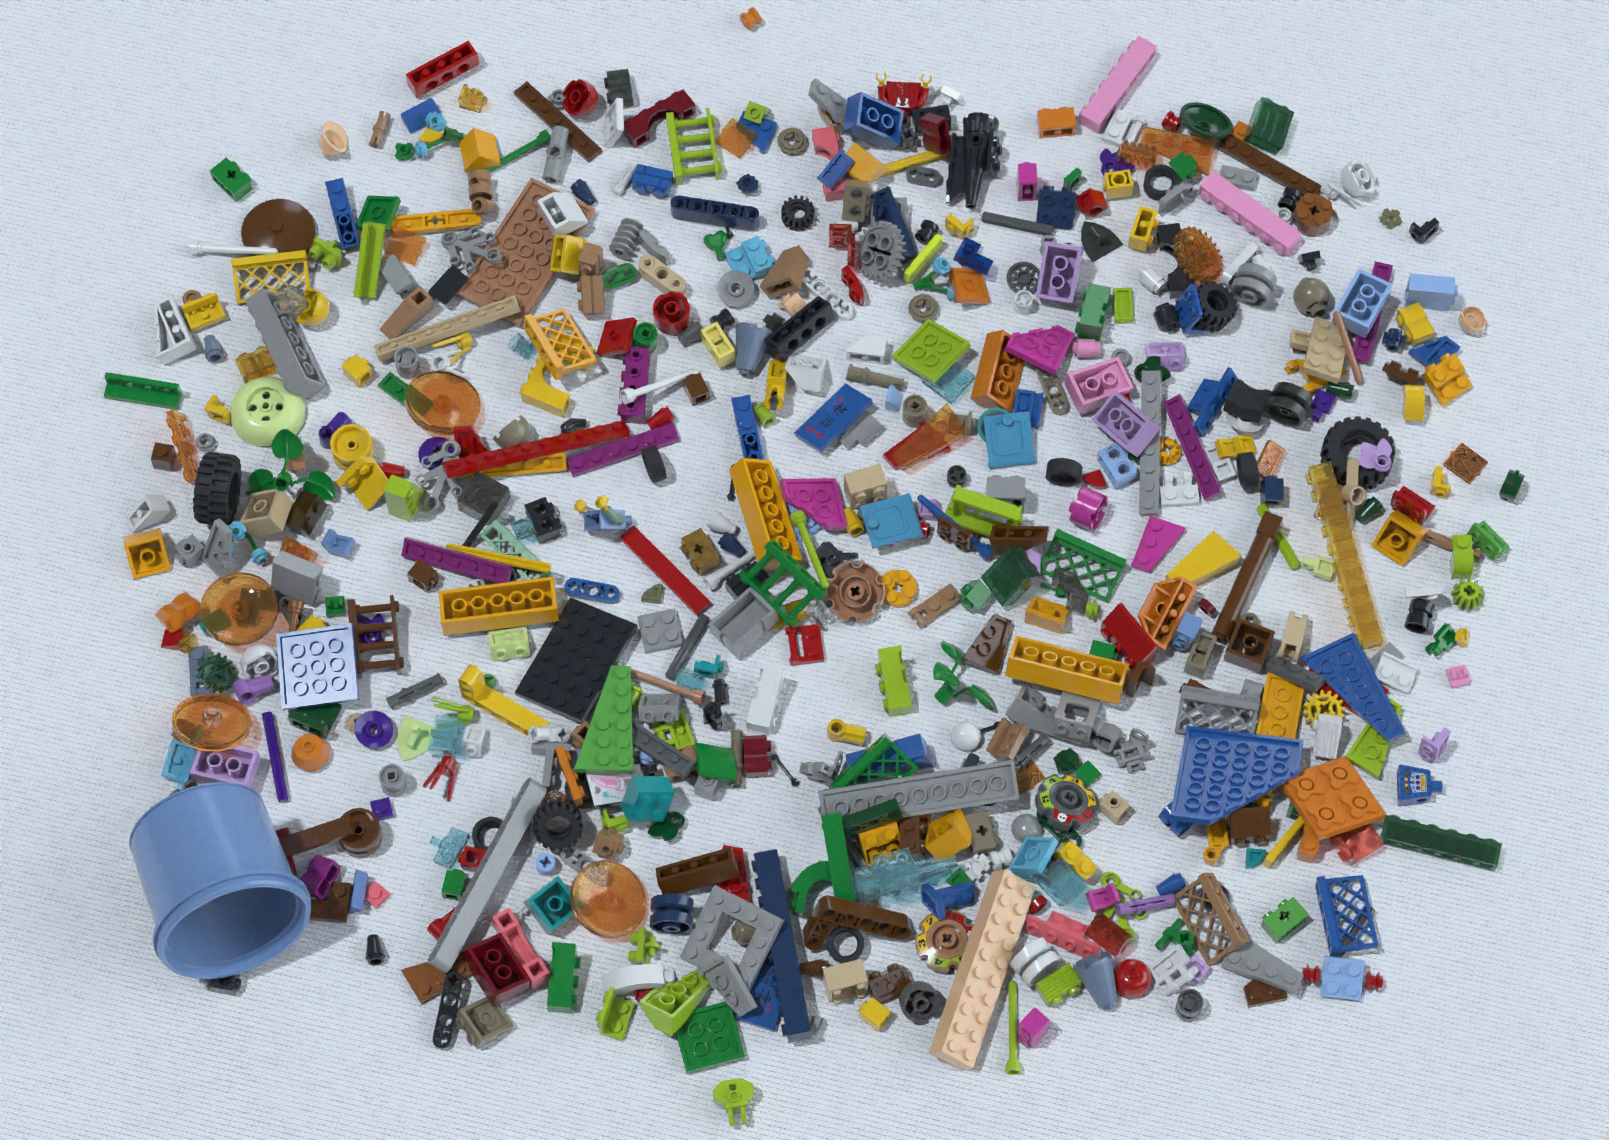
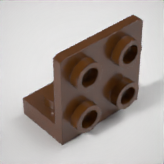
[937,516,981,552]

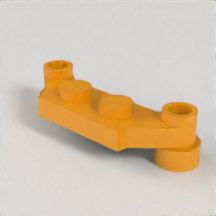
[1203,817,1229,866]

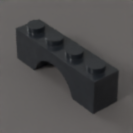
[1156,223,1196,299]

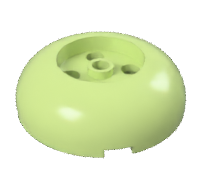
[230,376,305,448]

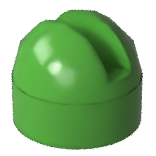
[484,673,496,689]

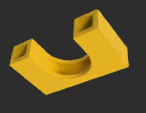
[520,335,595,418]

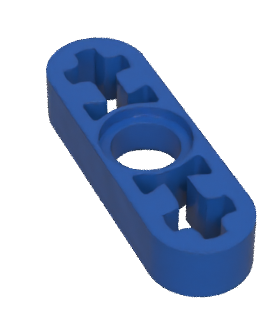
[565,578,620,604]

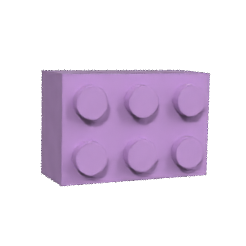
[1036,241,1084,303]
[1091,390,1161,457]
[190,738,261,788]

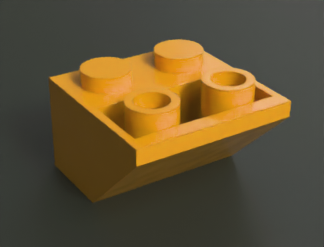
[856,821,902,868]

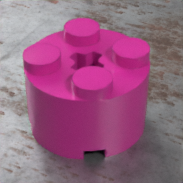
[1068,486,1108,531]

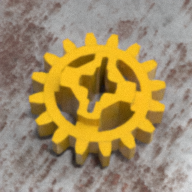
[1303,690,1345,729]

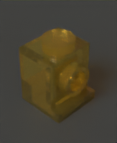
[458,84,488,113]

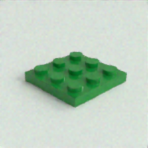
[675,1002,745,1074]

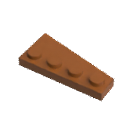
[401,950,472,1005]

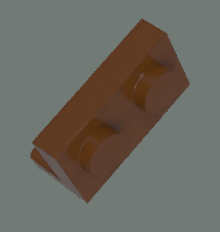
[1125,661,1157,697]

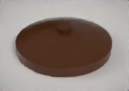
[241,199,316,267]

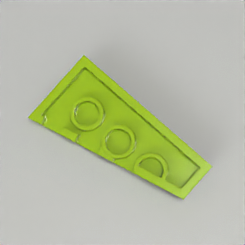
[1345,697,1402,779]

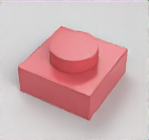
[364,881,390,909]

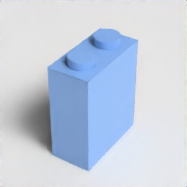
[1404,273,1458,311]

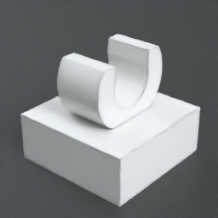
[941,85,963,108]

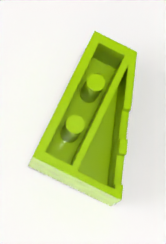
[875,645,912,717]

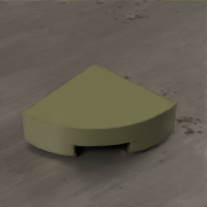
[641,584,663,604]

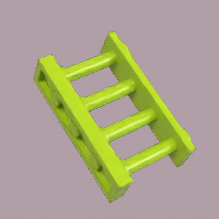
[666,108,722,185]

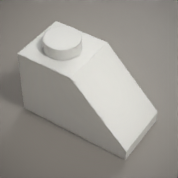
[846,334,887,365]
[125,495,171,533]

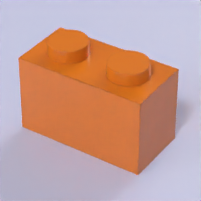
[1036,107,1076,138]

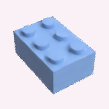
[1332,269,1393,338]

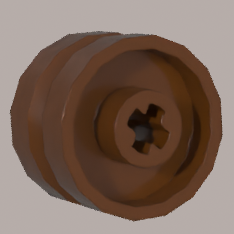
[339,808,382,858]

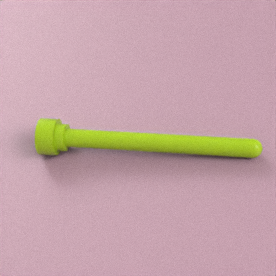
[790,510,829,589]
[1005,981,1021,1075]

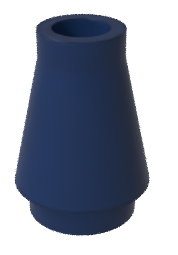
[570,179,596,206]
[718,532,746,558]

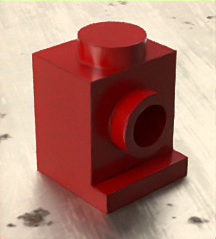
[458,846,487,871]

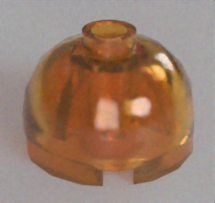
[279,536,319,563]

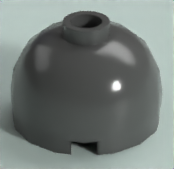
[899,981,940,1022]

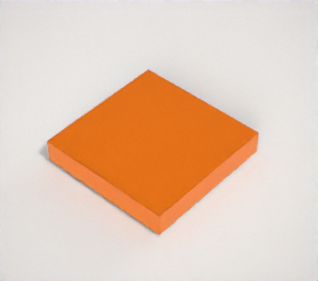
[948,267,990,305]

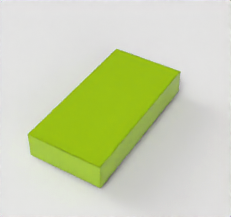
[1113,287,1134,324]

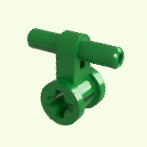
[1155,918,1195,956]

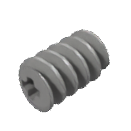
[609,218,644,260]

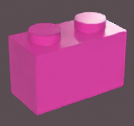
[1016,162,1038,201]
[1017,1007,1050,1049]

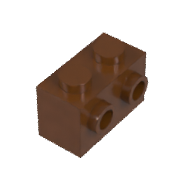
[899,816,927,863]

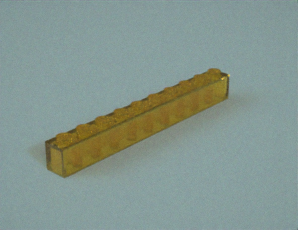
[1305,461,1383,650]

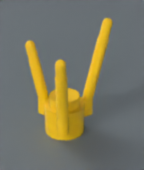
[432,331,473,365]

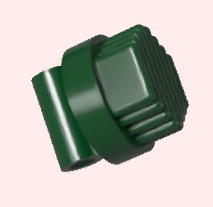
[1053,748,1080,774]

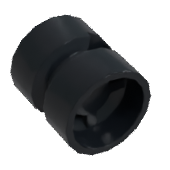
[1404,598,1435,634]

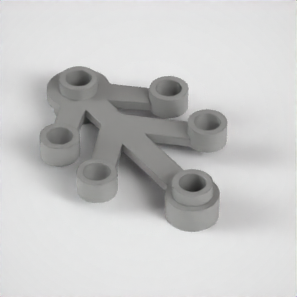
[441,227,502,273]
[415,440,469,511]

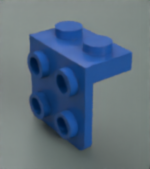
[1175,284,1205,334]

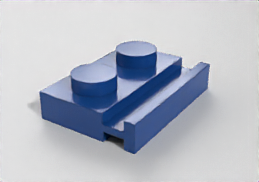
[1013,389,1044,429]

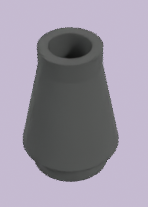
[677,321,703,346]

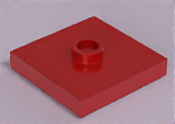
[596,317,637,357]

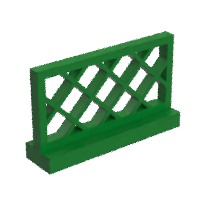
[1040,529,1127,603]
[828,733,918,789]

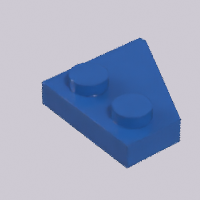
[736,111,777,154]

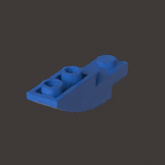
[325,178,360,250]
[731,395,764,460]

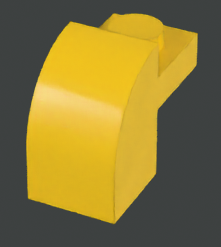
[1402,383,1425,421]

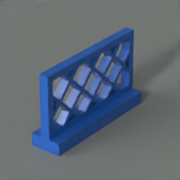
[1315,875,1379,956]

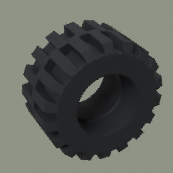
[1196,281,1238,333]
[533,797,583,852]

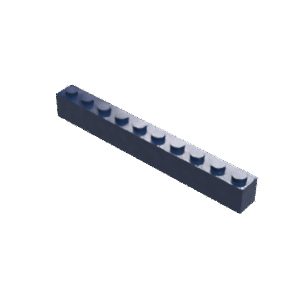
[751,849,812,1043]

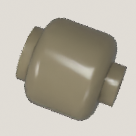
[731,920,756,945]

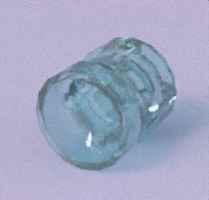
[508,333,534,359]

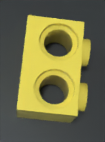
[701,322,736,369]

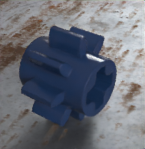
[1382,328,1406,351]

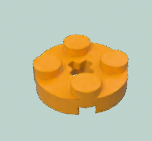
[879,570,917,608]

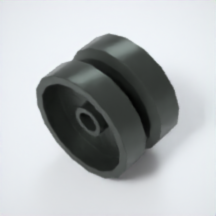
[1264,382,1313,427]

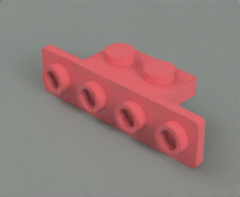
[1022,911,1101,958]

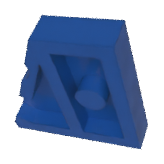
[1408,336,1460,367]

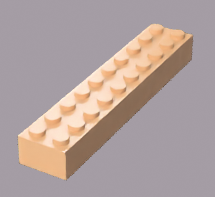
[929,869,1036,1070]

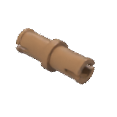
[369,111,391,149]

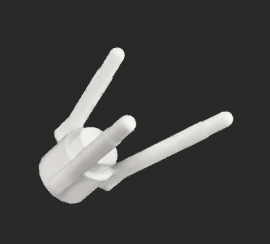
[1320,180,1366,221]
[431,349,471,380]

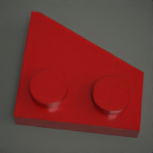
[453,425,488,458]

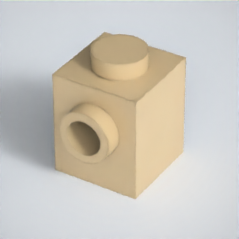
[1099,790,1130,825]

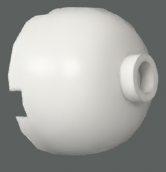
[1340,158,1376,197]
[240,644,278,680]

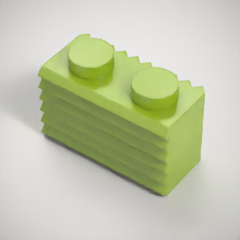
[1034,963,1082,1007]

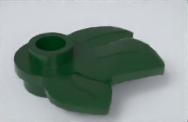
[1134,356,1171,382]
[647,811,685,842]

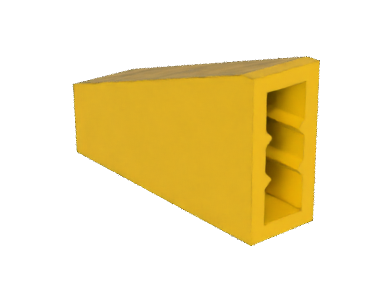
[1165,530,1242,586]

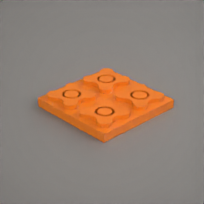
[1280,756,1386,841]

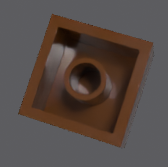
[1223,618,1275,673]

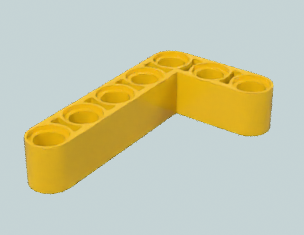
[458,664,550,737]

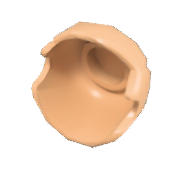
[1458,306,1487,334]

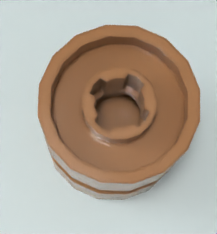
[468,169,493,202]

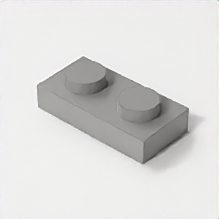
[1220,165,1258,191]

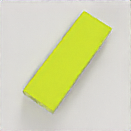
[904,234,943,284]

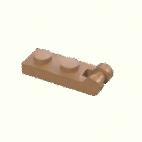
[908,583,960,628]

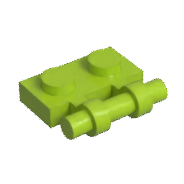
[652,710,695,751]

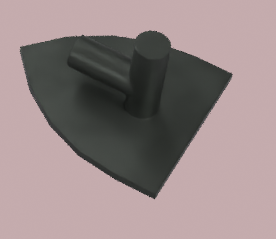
[1081,221,1123,262]

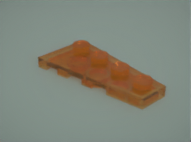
[1140,126,1216,177]
[893,403,967,471]
[166,410,198,485]

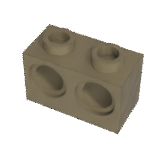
[842,179,871,222]
[1184,630,1217,679]

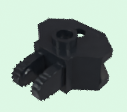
[816,542,858,579]

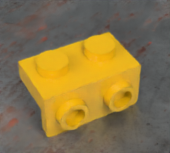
[181,292,226,332]

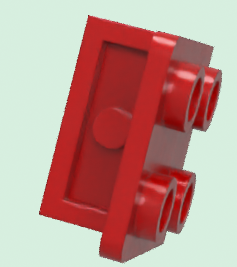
[1390,485,1435,526]

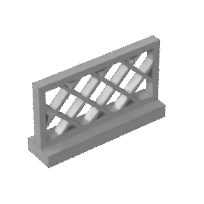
[1175,685,1260,734]

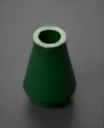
[1326,381,1354,400]
[1355,497,1383,524]

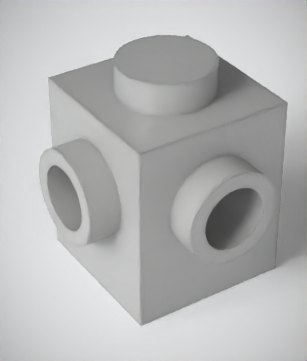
[175,534,205,568]

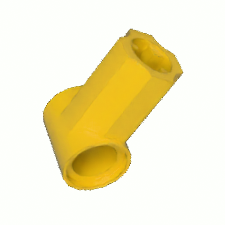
[827,719,867,745]

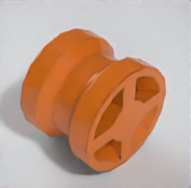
[740,7,762,30]

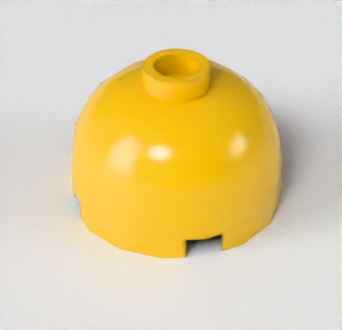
[293,288,330,327]

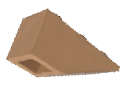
[380,286,434,340]

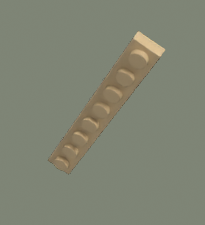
[374,295,521,362]

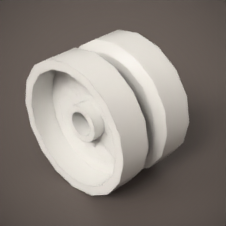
[1010,937,1061,987]

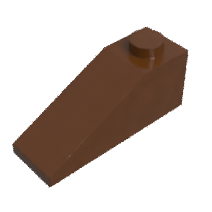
[989,525,1049,555]

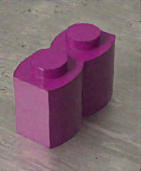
[300,855,341,900]

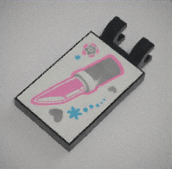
[583,763,658,810]

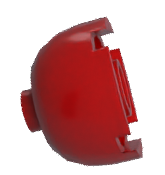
[562,79,598,116]
[1114,958,1152,1000]

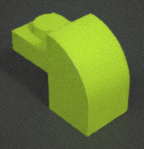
[1450,535,1474,579]

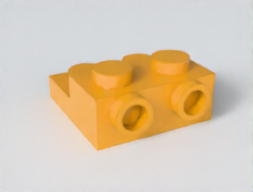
[1421,352,1472,406]

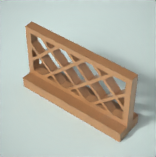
[1174,873,1250,966]

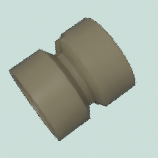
[902,394,927,428]

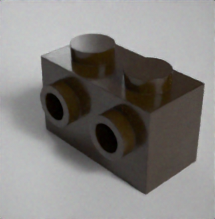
[285,491,327,536]

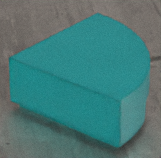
[1245,848,1266,869]

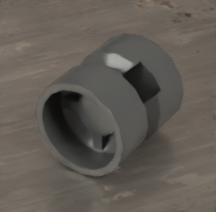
[1175,989,1203,1022]

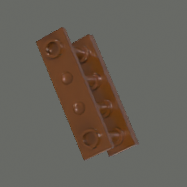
[347,595,404,679]

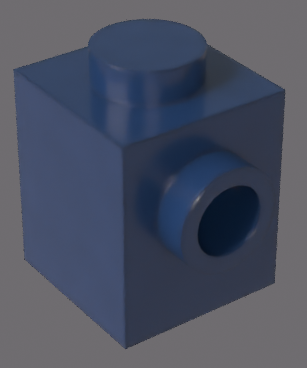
[1260,475,1284,505]

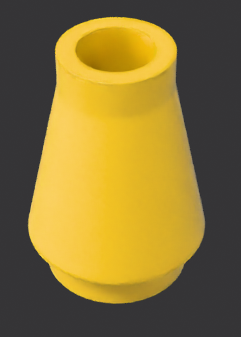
[844,508,864,536]

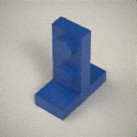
[921,882,974,919]

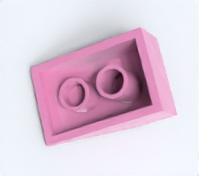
[1064,357,1134,415]

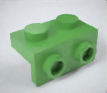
[1466,520,1510,561]

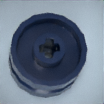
[649,894,694,934]

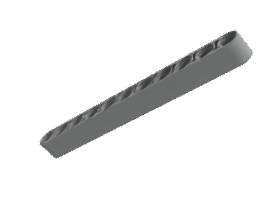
[428,778,547,973]

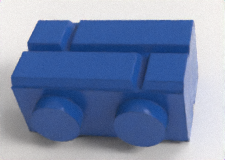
[632,164,673,198]

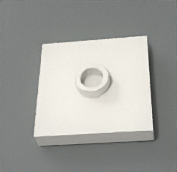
[604,98,624,148]

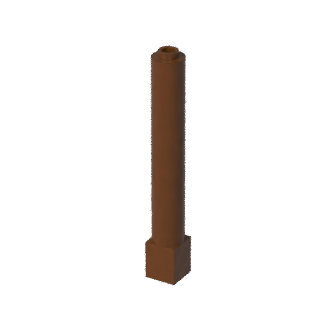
[1211,511,1283,643]

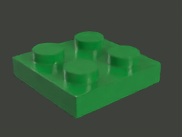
[355,196,401,231]

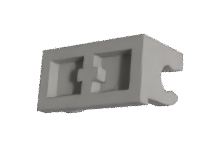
[380,254,417,297]

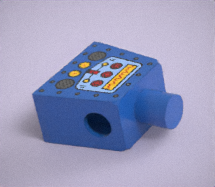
[1396,765,1442,807]

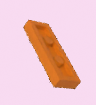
[555,746,585,807]

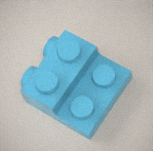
[724,236,775,280]
[1009,836,1059,878]

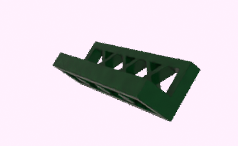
[821,798,903,839]

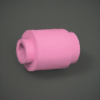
[1072,339,1100,358]

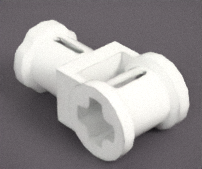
[528,723,570,743]

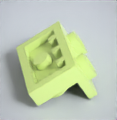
[488,627,530,661]

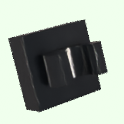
[1298,250,1321,271]

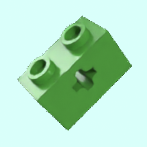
[1261,897,1309,944]

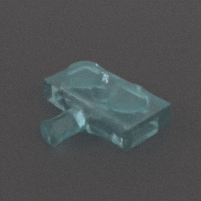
[430,827,471,870]

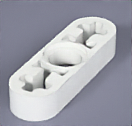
[1220,242,1260,286]

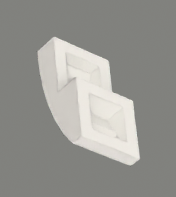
[1205,445,1236,482]

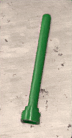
[484,129,551,172]

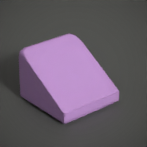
[917,499,942,521]

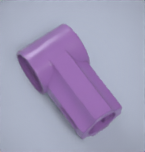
[233,674,275,704]

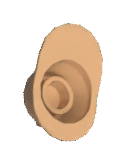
[318,121,348,157]

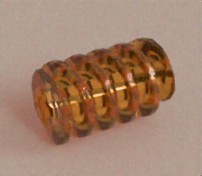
[1116,139,1157,168]

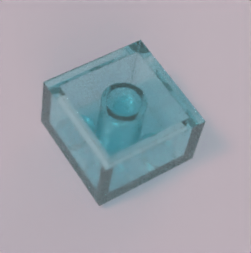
[1033,858,1087,907]

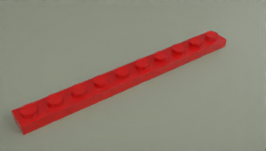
[442,420,630,479]

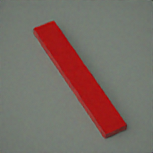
[620,525,711,616]

